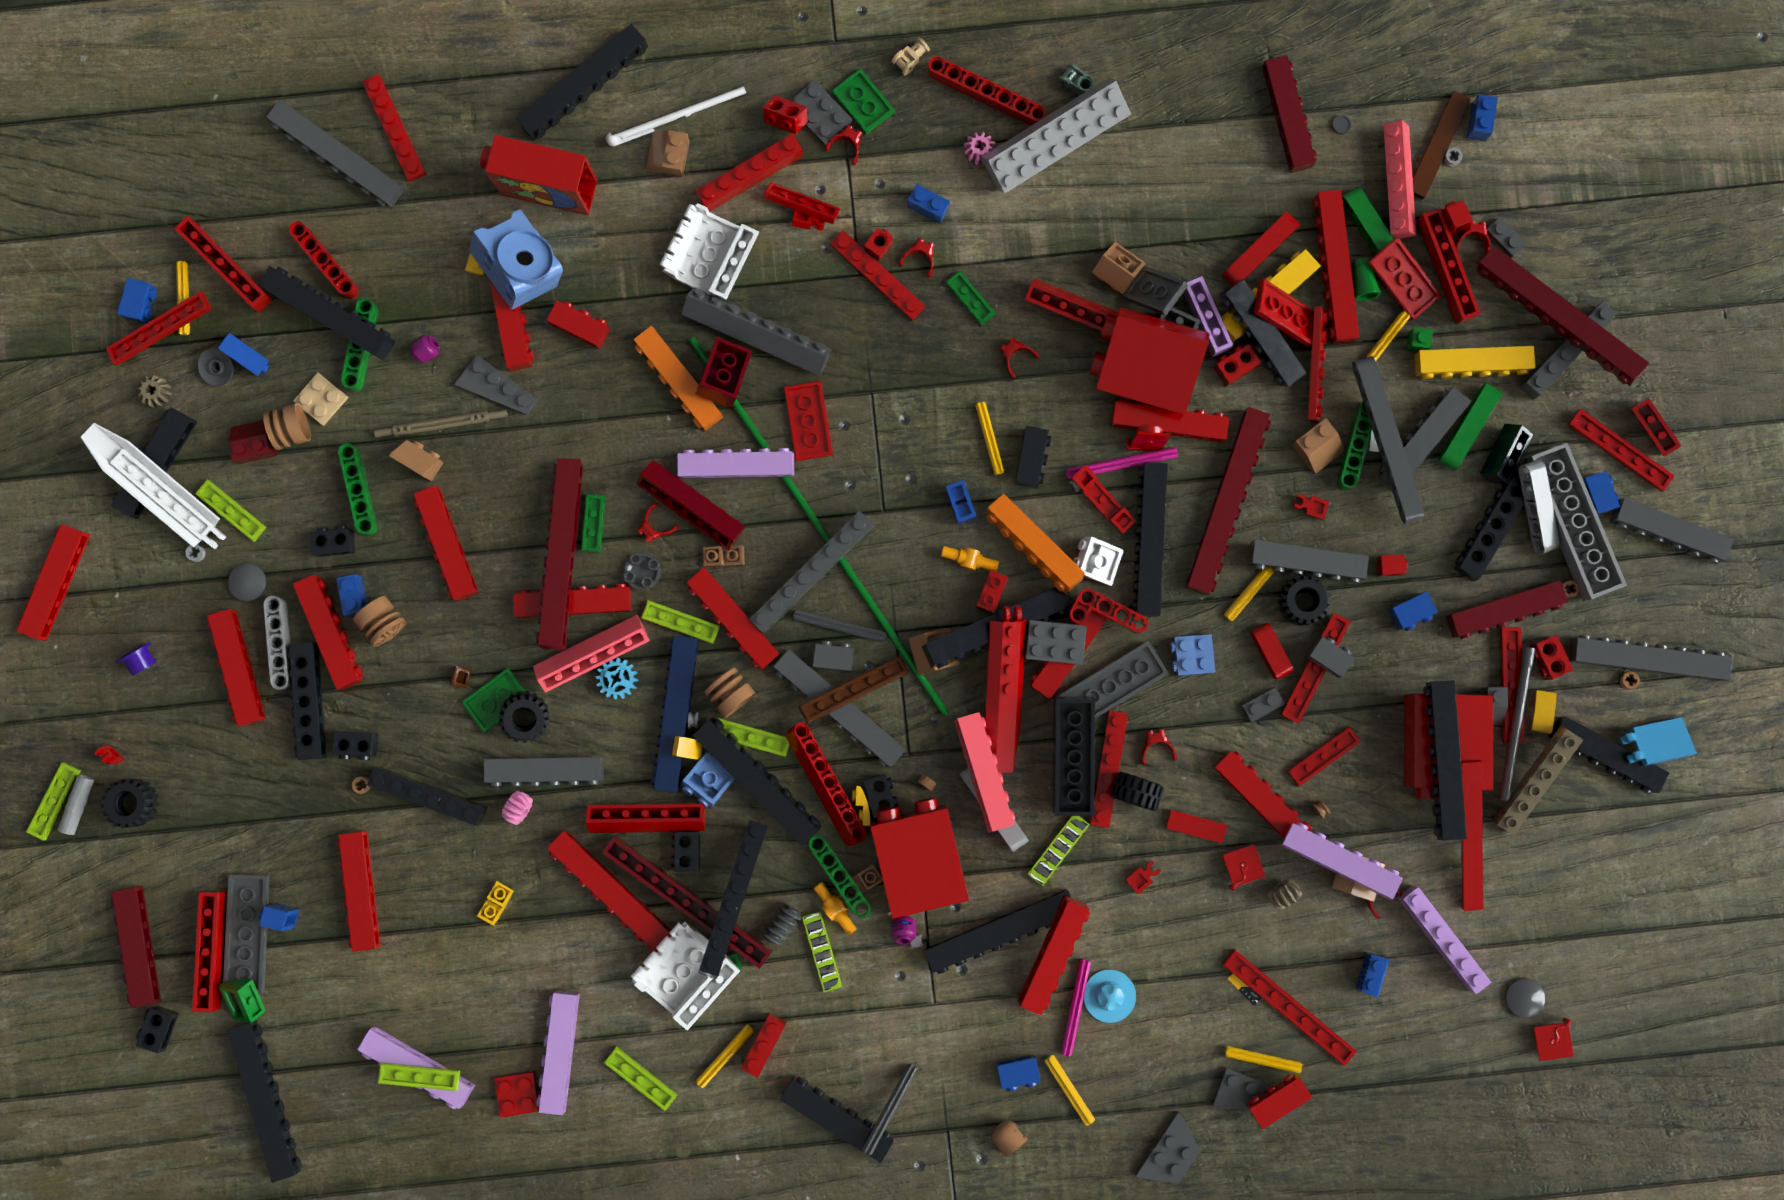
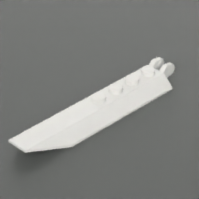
[81,423,226,549]

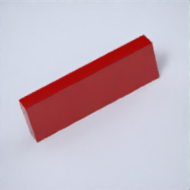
[1166,809,1227,844]

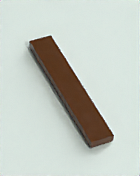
[1413,91,1471,199]
[798,656,909,724]

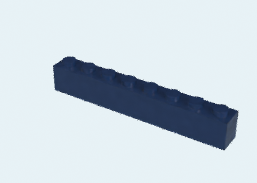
[651,636,699,792]

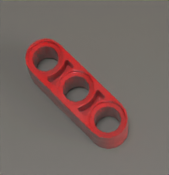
[1250,622,1294,681]

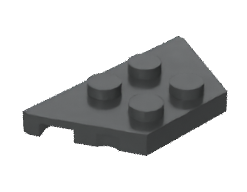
[1135,1111,1201,1184]

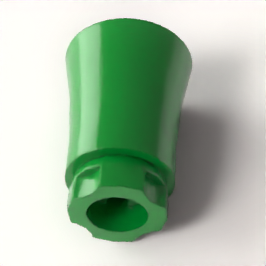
[1352,258,1381,302]

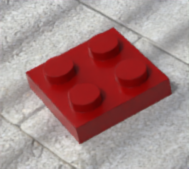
[494,1071,539,1118]

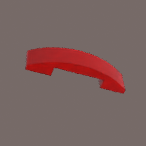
[1071,465,1137,534]

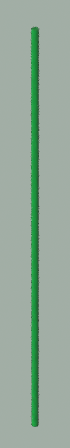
[688,337,949,717]

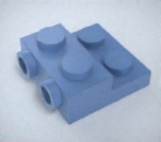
[1170,634,1216,676]
[681,752,735,809]

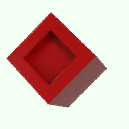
[864,228,893,261]
[1376,555,1408,577]

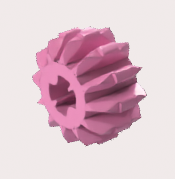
[964,132,995,165]
[502,791,533,825]

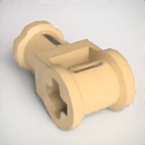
[891,38,930,76]

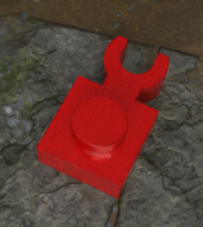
[791,210,825,231]
[1292,494,1330,520]
[94,745,124,765]
[1125,861,1161,894]

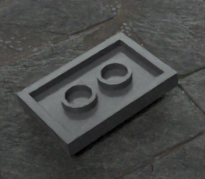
[791,80,853,146]
[1122,266,1188,316]
[1025,620,1087,665]

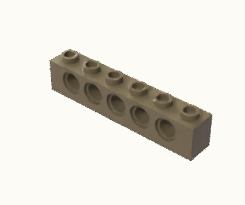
[1492,726,1583,836]

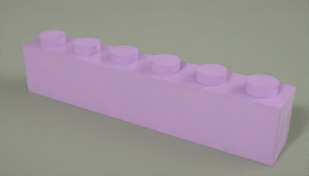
[678,448,794,478]
[1281,822,1403,900]
[1397,886,1492,994]
[537,991,580,1115]
[358,1026,475,1109]

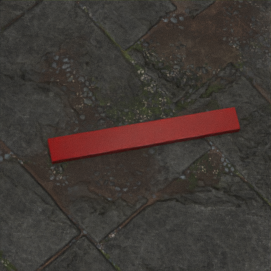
[1461,760,1484,911]
[1222,949,1357,1066]

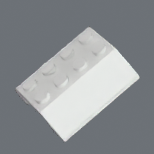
[659,203,759,300]
[631,922,740,1030]

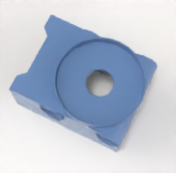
[469,209,563,310]

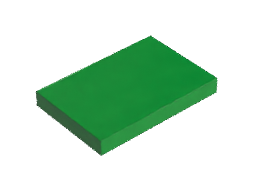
[831,68,895,135]
[461,668,526,733]

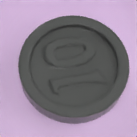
[1332,115,1351,134]

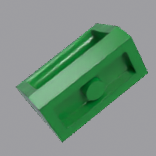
[218,978,266,1023]

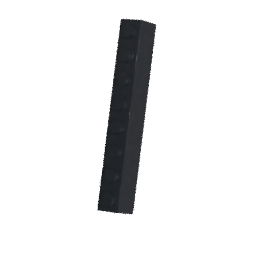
[516,23,648,141]
[258,266,396,361]
[1132,462,1168,617]
[922,588,1072,669]
[1423,680,1467,841]
[693,717,821,846]
[698,820,768,979]
[924,889,1071,974]
[227,1020,301,1183]

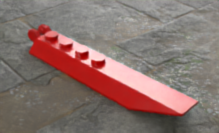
[985,606,1026,773]

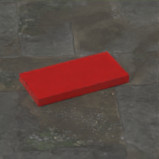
[1367,237,1442,320]
[1254,278,1314,347]
[784,381,833,462]

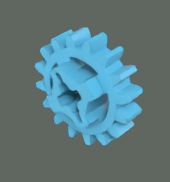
[596,658,639,700]

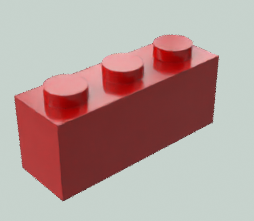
[547,300,610,350]
[1629,397,1681,457]
[741,1013,787,1078]
[1246,1074,1312,1130]

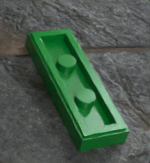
[945,270,996,326]
[581,494,606,553]

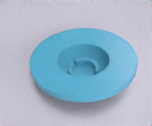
[1084,969,1136,1023]

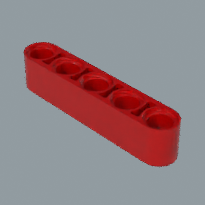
[1222,212,1301,284]
[289,221,359,299]

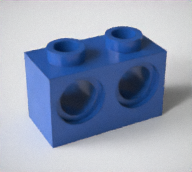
[945,480,976,525]

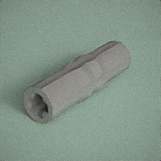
[58,775,94,835]

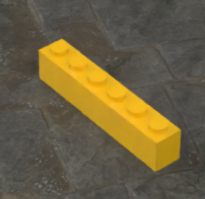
[1221,249,1321,343]
[1414,346,1535,379]

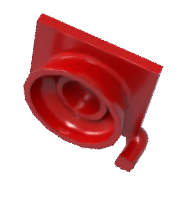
[1125,425,1170,451]
[1222,844,1266,891]
[1533,1018,1574,1061]

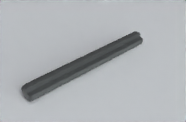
[793,610,886,642]
[862,1064,917,1155]

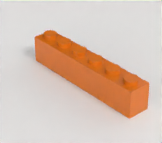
[634,325,723,431]
[985,494,1085,594]

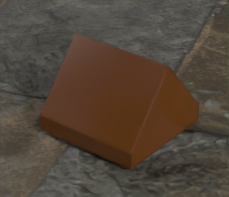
[450,666,471,688]

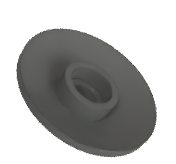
[198,348,234,386]

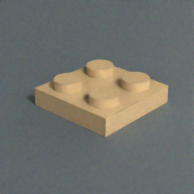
[293,372,349,426]

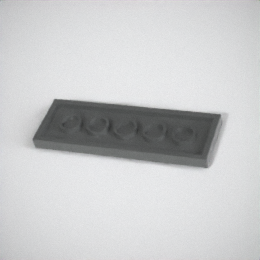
[1050,641,1169,718]
[223,875,270,994]

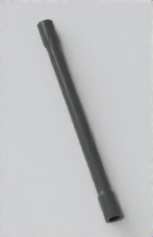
[1498,647,1535,802]

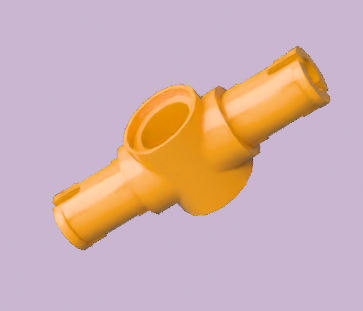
[941,546,999,572]
[813,881,857,935]

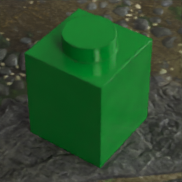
[1406,327,1433,352]

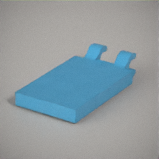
[1620,717,1697,766]

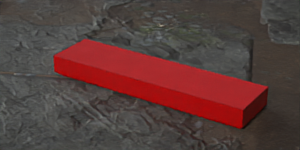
[763,182,840,224]
[1287,726,1361,787]

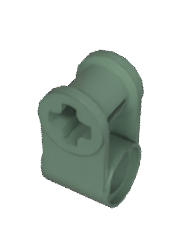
[1058,63,1094,96]

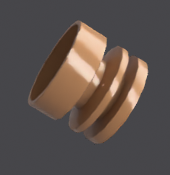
[263,403,311,450]
[353,596,406,647]
[704,667,756,718]

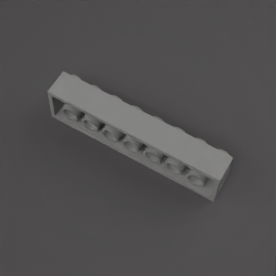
[981,78,1131,193]
[1524,443,1627,601]

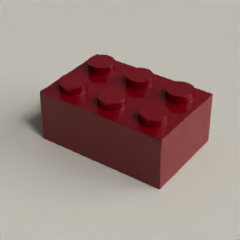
[695,337,752,408]

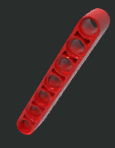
[928,56,1047,126]
[786,723,866,846]

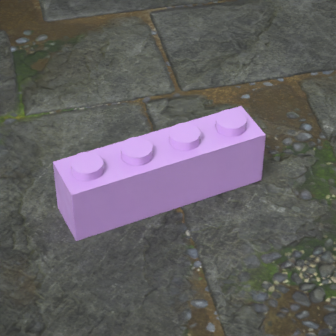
[1183,276,1233,357]

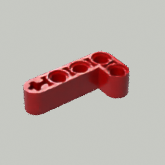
[1068,588,1149,634]

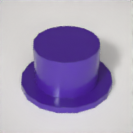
[115,641,156,676]

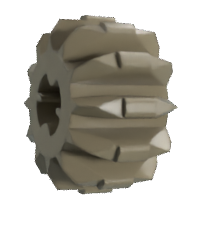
[136,375,172,408]
[1267,879,1302,910]

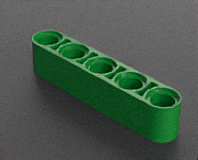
[1342,187,1393,255]
[341,298,378,392]
[1438,383,1502,471]
[1336,401,1372,491]
[338,443,378,536]
[809,835,872,919]

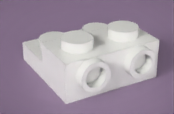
[1073,537,1124,586]

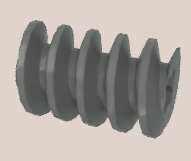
[761,902,802,945]

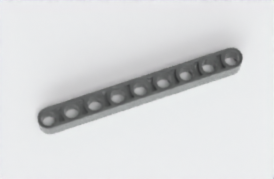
[1352,356,1425,524]

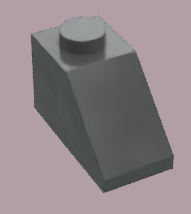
[1481,687,1508,726]

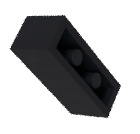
[1480,424,1533,485]
[1015,426,1051,489]

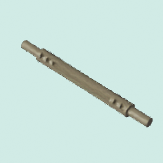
[374,409,508,438]

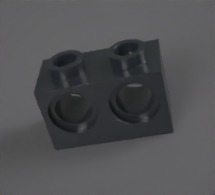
[310,526,355,557]
[332,731,378,760]
[864,774,899,818]
[671,832,700,872]
[136,1005,179,1054]

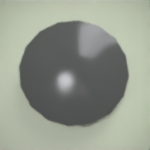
[623,553,661,590]
[228,563,266,601]
[1505,978,1545,1018]

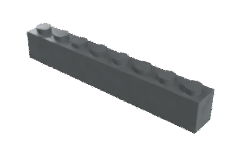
[266,99,405,208]
[682,288,832,376]
[750,511,874,633]
[1569,635,1732,681]
[774,649,906,768]

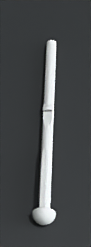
[606,86,746,147]

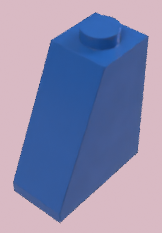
[218,332,270,376]

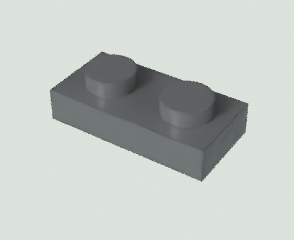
[1487,217,1527,258]
[1241,687,1285,723]

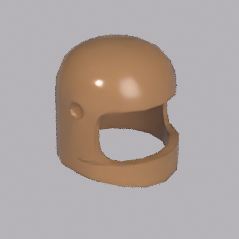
[992,1120,1028,1157]

